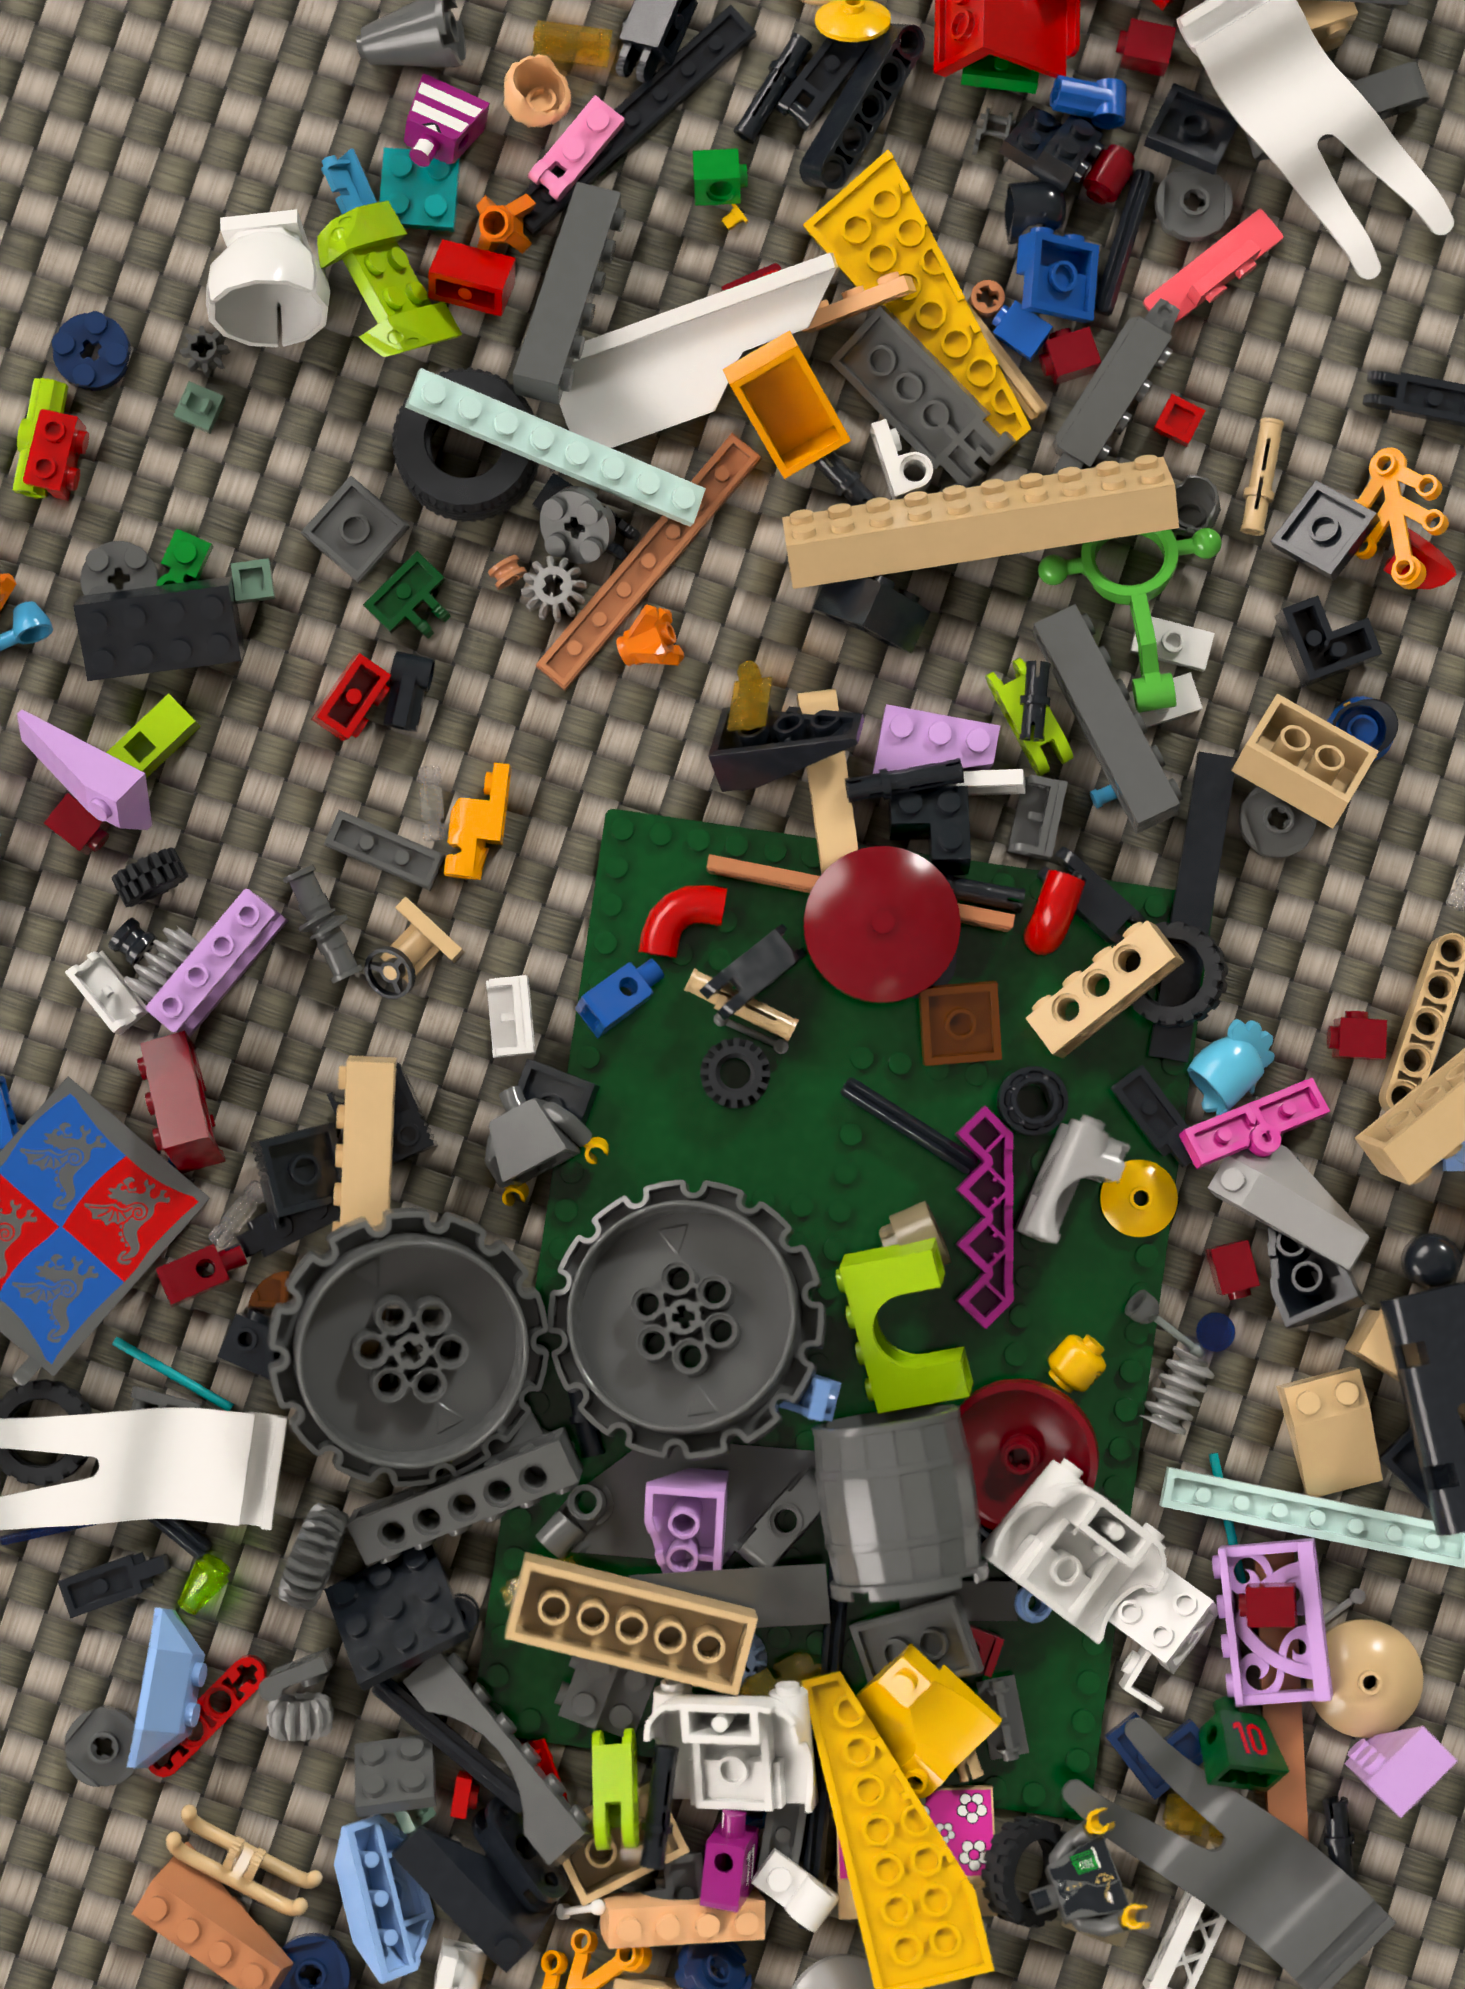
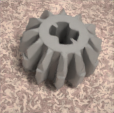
[521,556,587,622]
[266,1691,334,1742]

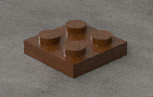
[919,981,1002,1066]

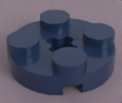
[52,311,131,391]
[279,1933,351,1989]
[675,1941,752,1989]

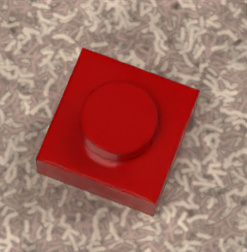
[1153,393,1206,447]
[450,1771,480,1819]

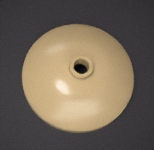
[1305,1619,1423,1738]

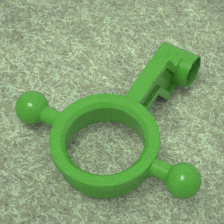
[1038,528,1222,713]

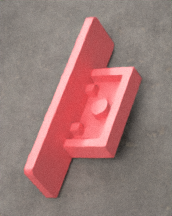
[1143,209,1283,326]

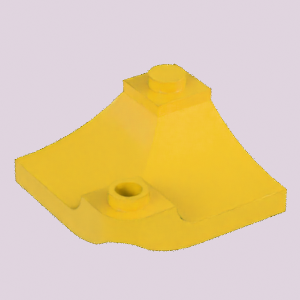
[855,1643,1002,1798]

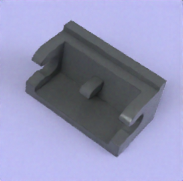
[1007,775,1068,861]

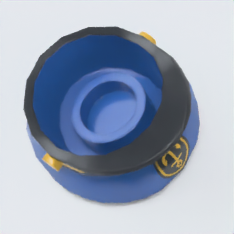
[1327,696,1399,762]

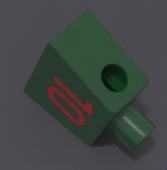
[1199,1696,1290,1792]

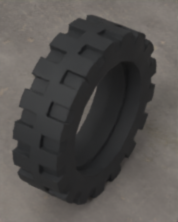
[1126,921,1228,1028]
[0,1379,92,1485]
[981,1816,1066,1928]

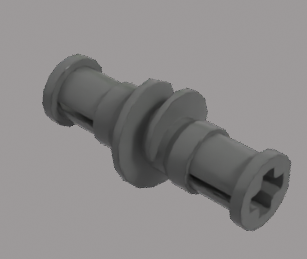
[283,864,363,984]

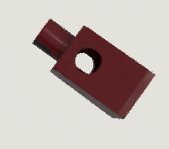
[156,1243,248,1308]

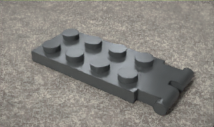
[829,305,1016,488]

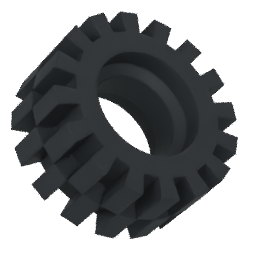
[112,847,189,907]
[700,1038,770,1109]

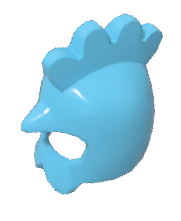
[1187,1019,1275,1116]

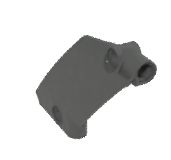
[535,1444,821,1568]

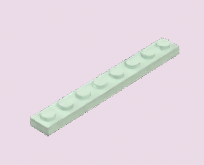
[405,368,706,527]
[1159,1467,1465,1568]

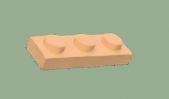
[802,271,917,333]

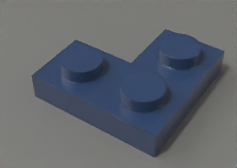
[1105,1711,1203,1800]

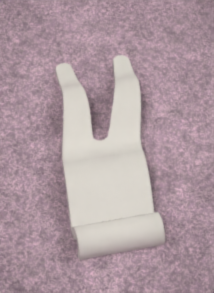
[1177,0,1454,279]
[0,1407,288,1530]

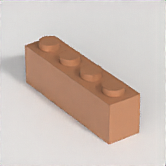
[132,1841,294,1989]

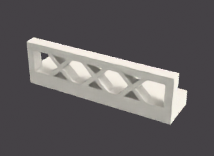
[1142,1840,1227,1989]

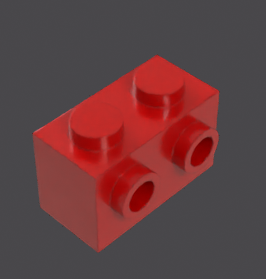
[428,239,516,317]
[311,653,391,741]

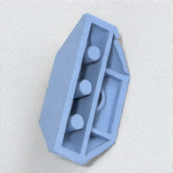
[127,1607,207,1768]
[334,1814,435,1983]

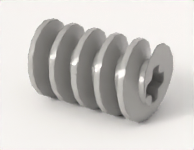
[123,925,200,1003]
[1139,1346,1215,1435]

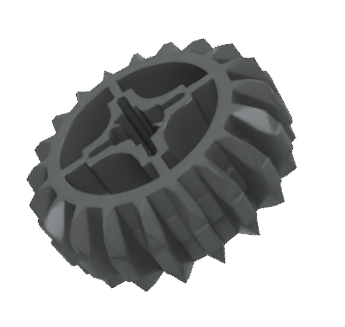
[278,1503,349,1610]

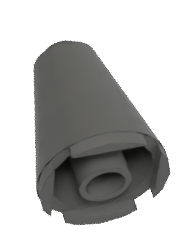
[356,0,466,67]

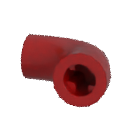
[1023,870,1086,955]
[638,885,727,958]

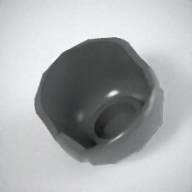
[1171,475,1221,537]

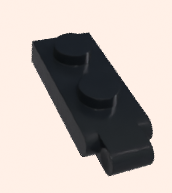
[236,1203,340,1258]

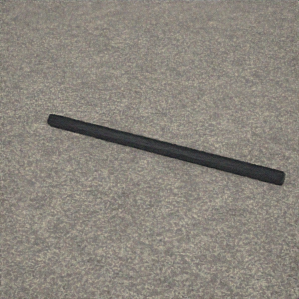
[798,1561,848,1931]

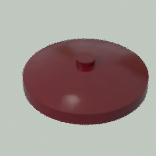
[804,846,961,1003]
[959,1379,1099,1530]

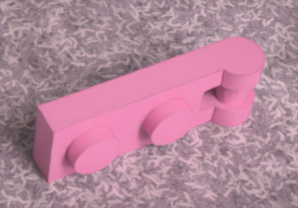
[528,95,625,202]

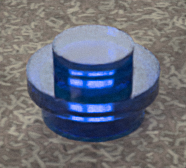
[1196,1312,1235,1352]

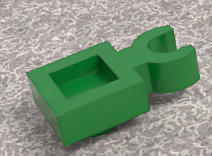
[156,528,214,586]

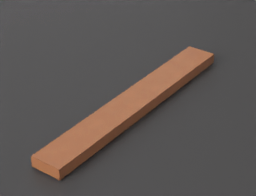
[535,433,761,691]
[706,854,1015,932]
[1253,1552,1309,1841]

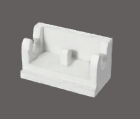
[65,951,149,1035]
[486,975,536,1058]

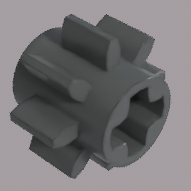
[180,326,230,377]

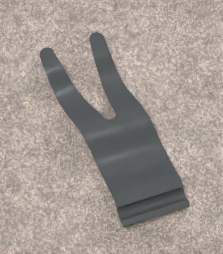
[1062,1718,1396,1989]

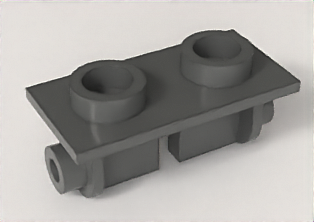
[976,1674,1029,1761]

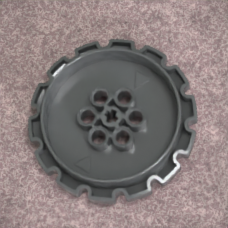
[548,1180,826,1460]
[267,1208,549,1487]

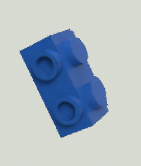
[1016,227,1099,323]

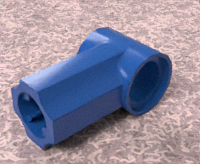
[1049,75,1127,129]

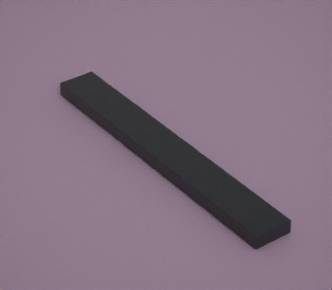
[513,5,757,237]
[1148,751,1237,1063]

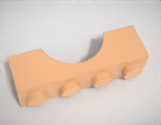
[600,1886,765,1949]

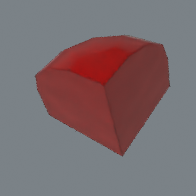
[1383,528,1457,589]

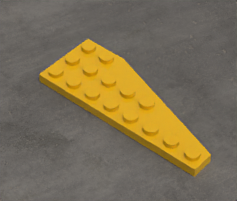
[802,1671,994,1989]

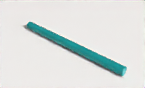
[112,1337,234,1411]
[1208,1452,1247,1584]

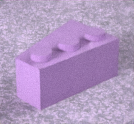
[872,704,1000,774]
[1344,1726,1457,1818]

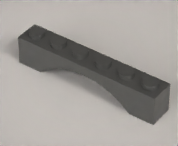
[403,1652,594,1867]

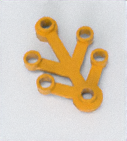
[1353,447,1449,590]
[541,1929,652,1989]

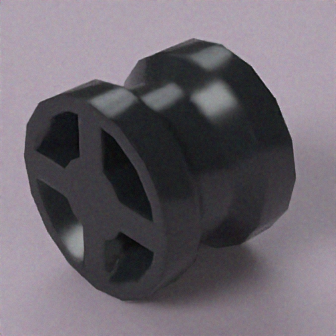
[108,917,157,966]

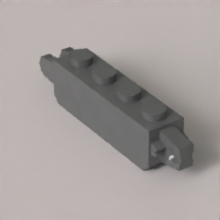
[1052,298,1180,474]

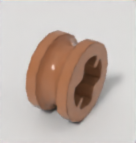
[969,280,1005,318]
[488,555,527,590]

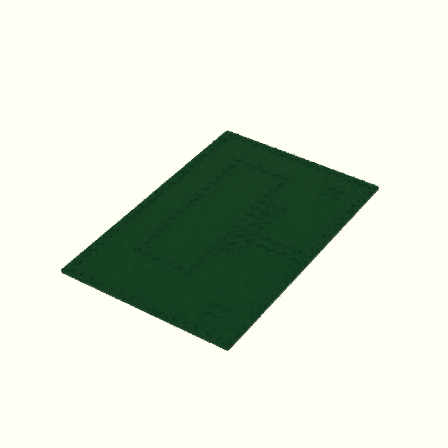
[471,809,1214,1820]

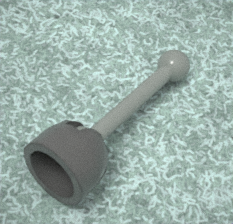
[1125,1289,1205,1358]

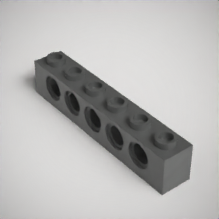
[346,1427,584,1565]

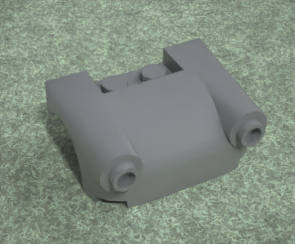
[1013,1115,1130,1244]

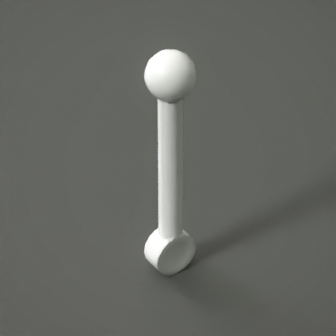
[556,1899,606,1920]

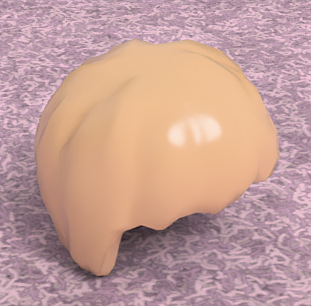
[504,54,571,128]

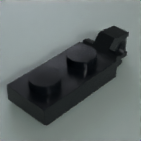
[1110,1065,1192,1168]
[57,1552,171,1619]

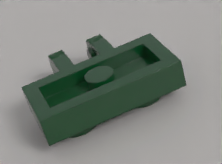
[363,551,451,639]

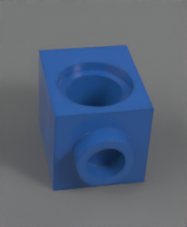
[992,300,1053,362]

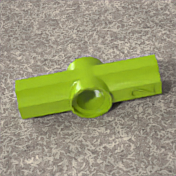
[12,378,69,499]

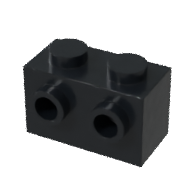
[217,1309,281,1380]

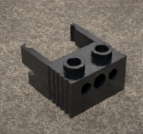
[327,1063,438,1166]
[250,1122,342,1229]

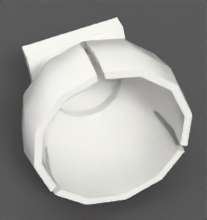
[206,209,330,347]

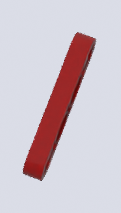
[148,1655,267,1777]

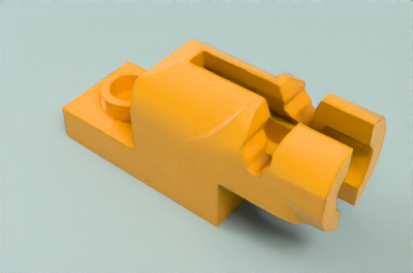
[444,763,512,880]

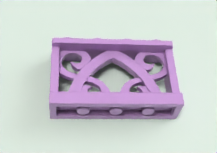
[146,889,288,1038]
[1212,1538,1333,1707]

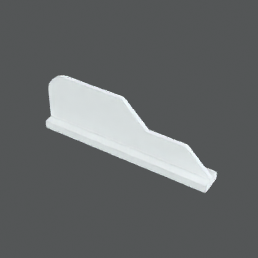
[559,252,838,448]

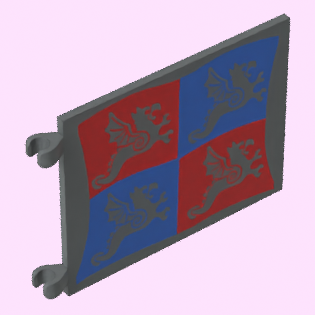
[0,1076,210,1386]

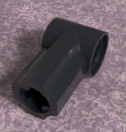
[384,651,435,732]

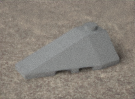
[1208,1144,1370,1272]

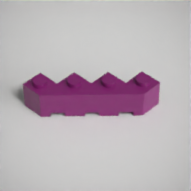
[954,1106,1014,1329]

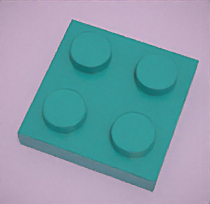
[379,147,461,232]

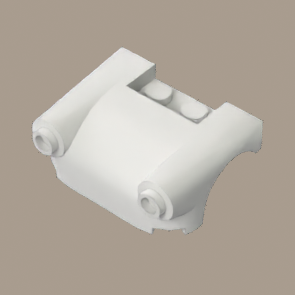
[981,1458,1170,1645]
[643,1679,819,1813]

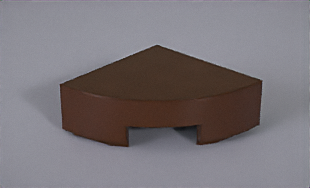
[248,1271,291,1309]

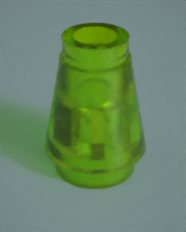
[177,1554,231,1615]

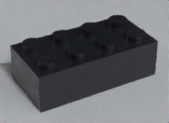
[73,576,245,681]

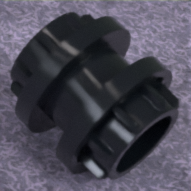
[996,1066,1068,1136]

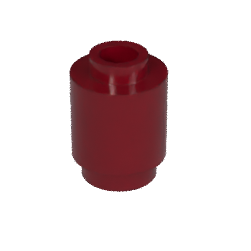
[1083,144,1135,204]

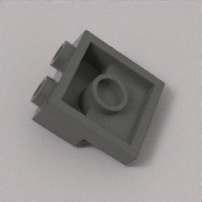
[554,1655,657,1737]

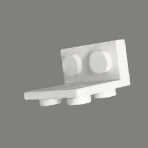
[1108,1567,1218,1674]

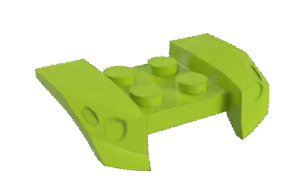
[317,200,463,357]

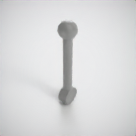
[1298,1588,1366,1642]

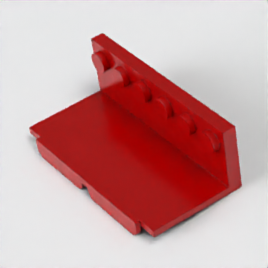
[934,0,1080,78]

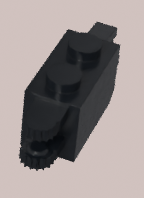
[615,0,698,83]

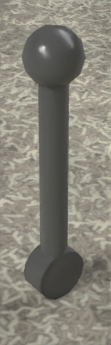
[713,1012,789,1054]

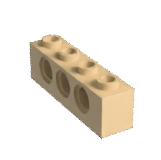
[1026,920,1184,1058]

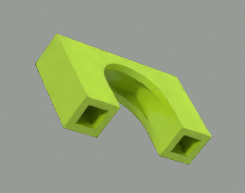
[836,1237,973,1414]

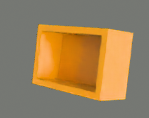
[722,330,851,479]

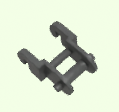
[972,107,1016,162]

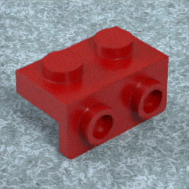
[23,409,89,501]

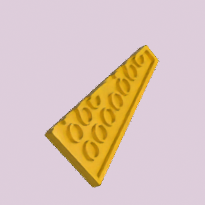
[803,150,1031,452]

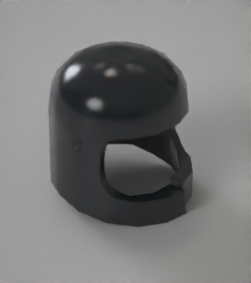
[1004,180,1066,244]
[1401,1233,1462,1290]

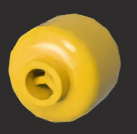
[1048,1334,1106,1393]

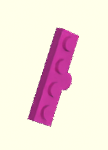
[1179,1078,1330,1169]

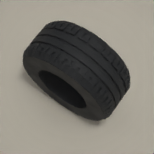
[392,368,540,522]

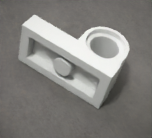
[870,419,933,500]
[751,1848,839,1933]
[434,1937,487,1989]

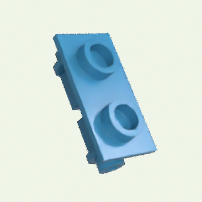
[321,148,377,214]

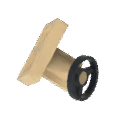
[364,896,465,999]

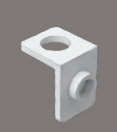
[1118,1646,1164,1713]

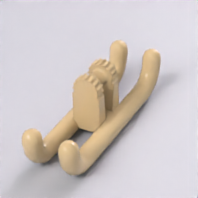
[166,1804,323,1916]

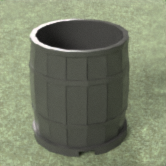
[812,1405,989,1602]

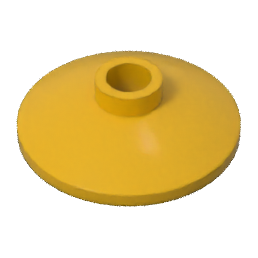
[815,0,891,42]
[1100,1159,1178,1237]

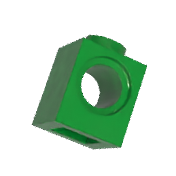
[692,148,748,206]

